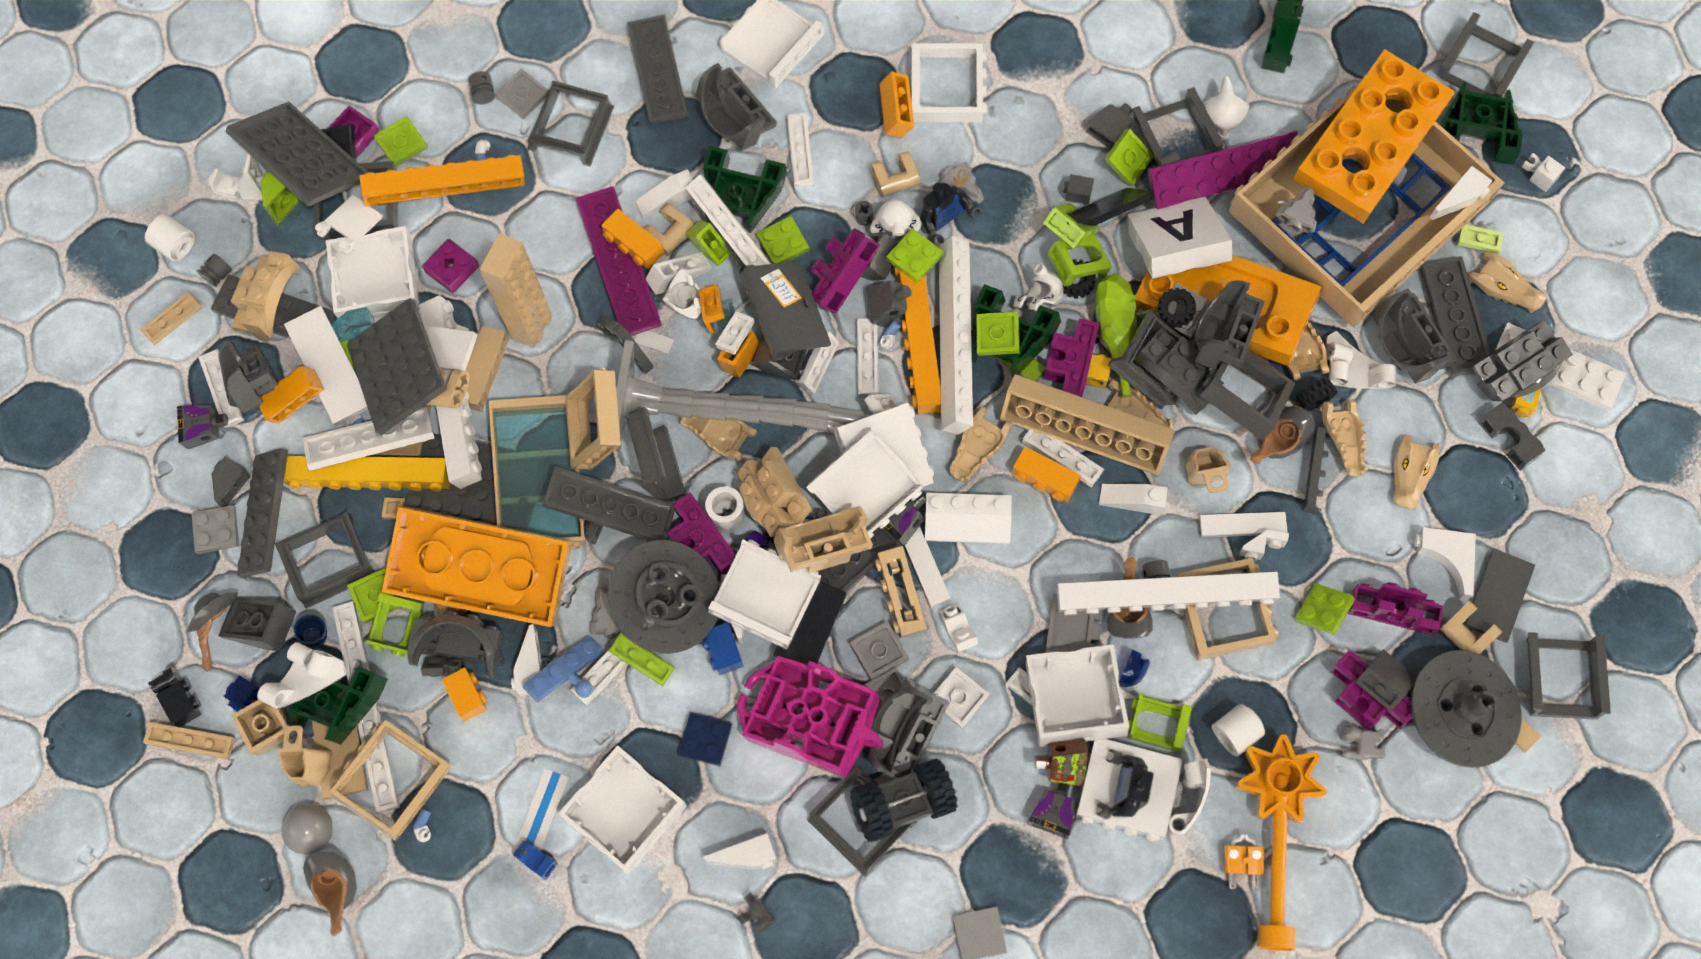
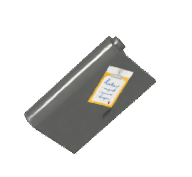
[741,261,831,361]

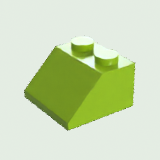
[261,171,300,225]

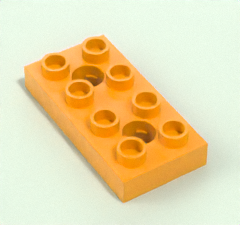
[1293,49,1455,224]

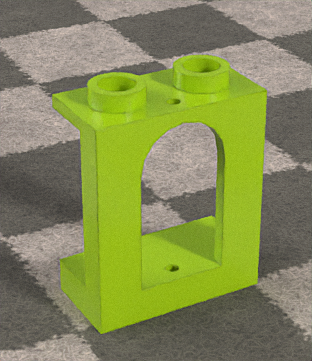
[1043,203,1101,248]
[1047,234,1112,287]
[366,593,425,657]
[1128,692,1192,753]

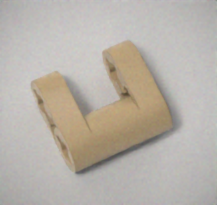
[871,151,921,197]
[643,203,694,256]
[426,368,470,409]
[1440,601,1502,654]

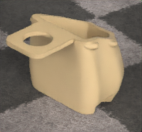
[1186,447,1231,493]
[277,726,332,787]

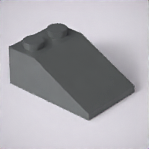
[218,597,296,652]

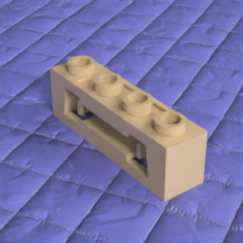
[875,546,927,638]

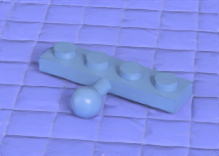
[523,635,604,703]

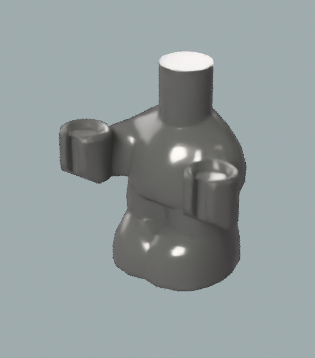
[737,893,776,934]

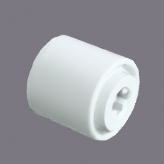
[145,214,195,261]
[705,486,746,533]
[1212,704,1265,757]

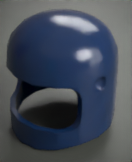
[294,614,327,649]

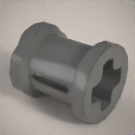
[855,201,873,226]

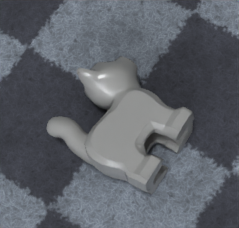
[1340,723,1385,760]

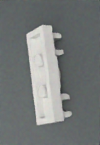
[795,331,839,394]

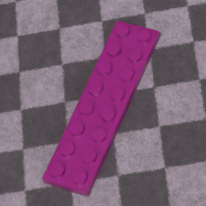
[1147,131,1298,209]
[576,186,662,336]

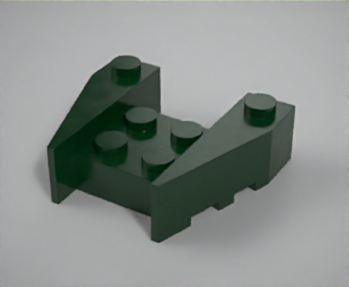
[1261,0,1304,73]
[1440,82,1523,165]
[703,145,787,233]
[971,284,1061,378]
[287,645,388,745]

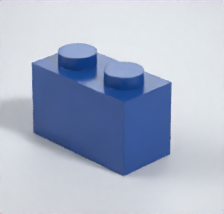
[702,622,744,676]

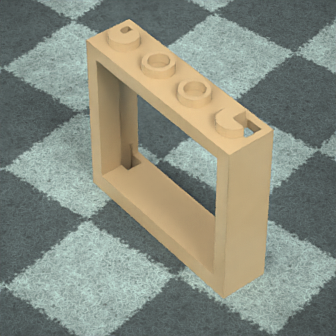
[565,368,621,470]
[1176,558,1278,661]
[329,720,450,841]

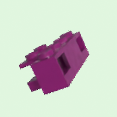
[811,228,881,314]
[1044,318,1099,397]
[667,492,736,575]
[1348,583,1444,636]
[1330,650,1412,730]

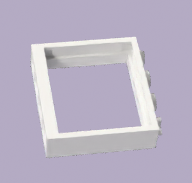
[912,43,987,122]

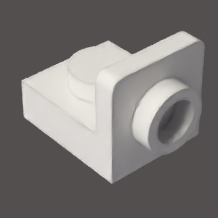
[208,168,239,199]

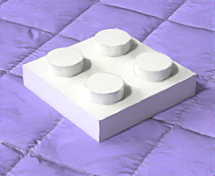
[934,667,990,729]

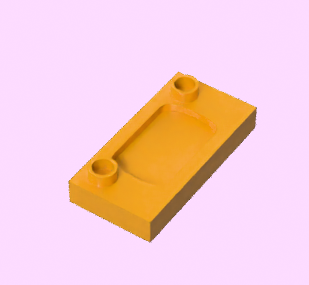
[1135,255,1322,366]
[382,507,572,627]

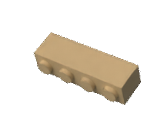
[465,326,509,412]

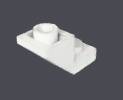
[1239,529,1289,561]
[939,604,978,652]

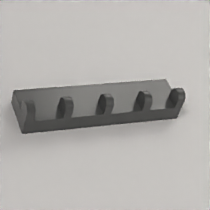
[1303,427,1331,514]

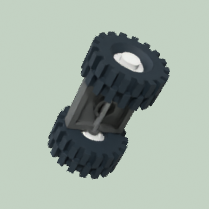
[850,758,958,842]

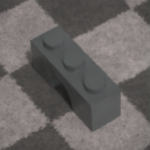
[1478,402,1545,471]

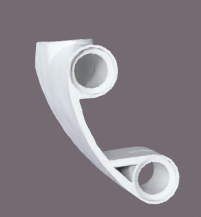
[1325,331,1396,389]
[258,642,347,709]
[1167,759,1210,838]

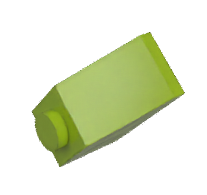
[685,220,731,266]

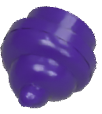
[745,531,766,549]

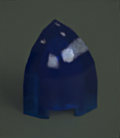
[1119,650,1150,687]

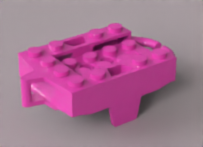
[737,656,883,778]

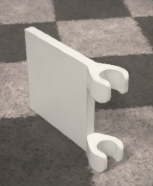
[315,195,383,254]

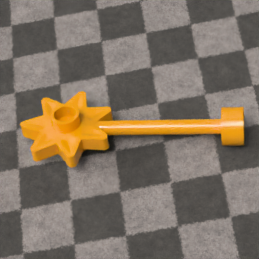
[1236,734,1327,951]

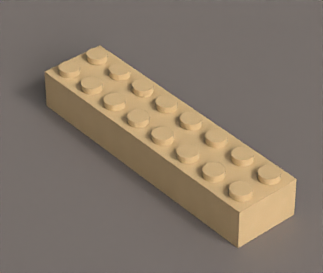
[479,233,552,348]
[1000,374,1175,475]

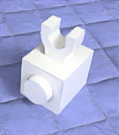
[1522,153,1565,192]

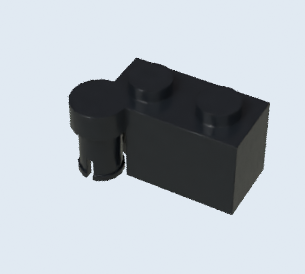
[148,667,202,727]

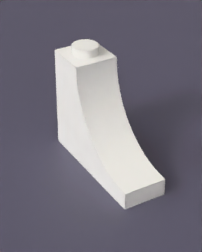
[1414,527,1476,601]

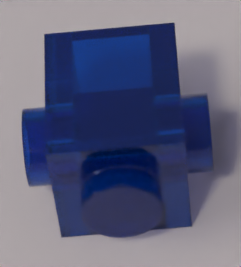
[224,675,260,712]

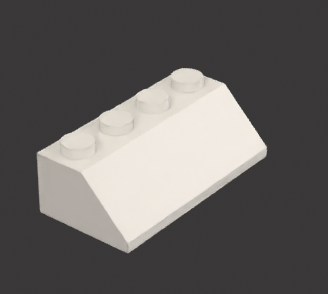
[925,493,1012,544]

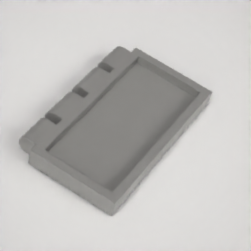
[1045,594,1104,653]

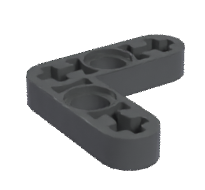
[596,316,654,374]

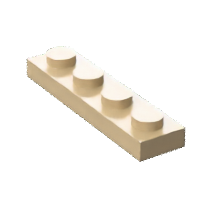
[143,722,235,760]

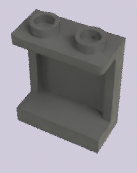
[1356,649,1417,711]

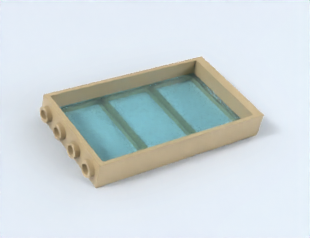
[489,395,585,549]

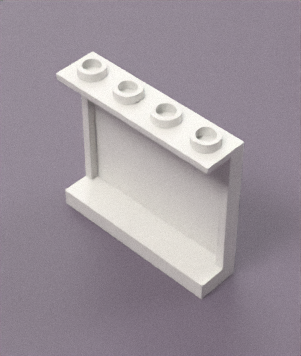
[720,0,824,89]
[833,402,934,487]
[806,428,923,539]
[708,539,821,649]
[1076,739,1183,842]

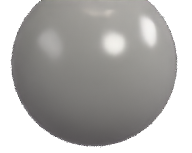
[281,804,333,855]

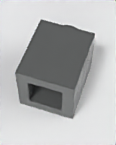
[1063,174,1094,205]

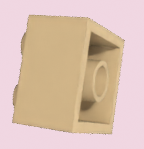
[231,700,297,756]

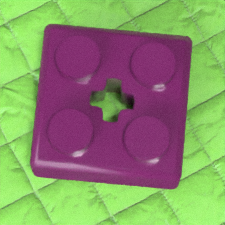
[328,106,380,158]
[422,238,479,293]

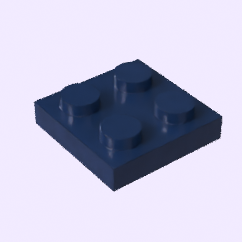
[678,712,733,767]

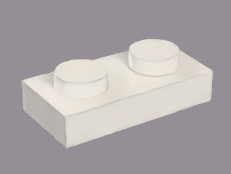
[715,311,755,355]
[864,394,899,414]

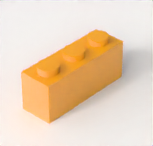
[879,72,914,138]
[601,209,664,269]
[259,366,324,424]
[1012,446,1081,503]

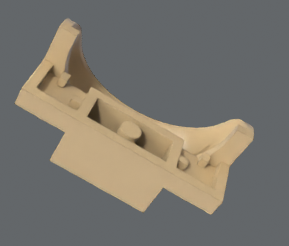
[231,251,300,342]
[737,447,812,537]
[774,506,873,573]

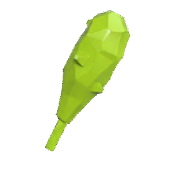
[1095,273,1137,397]

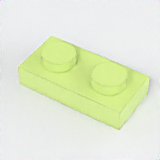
[1457,225,1503,254]

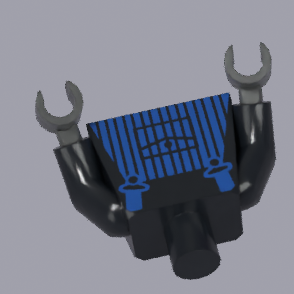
[920,183,983,246]
[1095,749,1154,820]

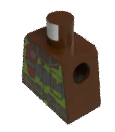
[1034,739,1089,786]

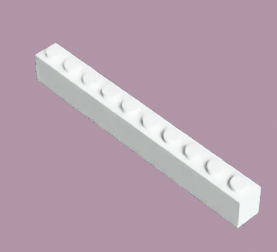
[939,236,973,435]
[419,295,482,489]
[1057,572,1280,616]

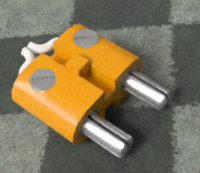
[1224,834,1264,890]

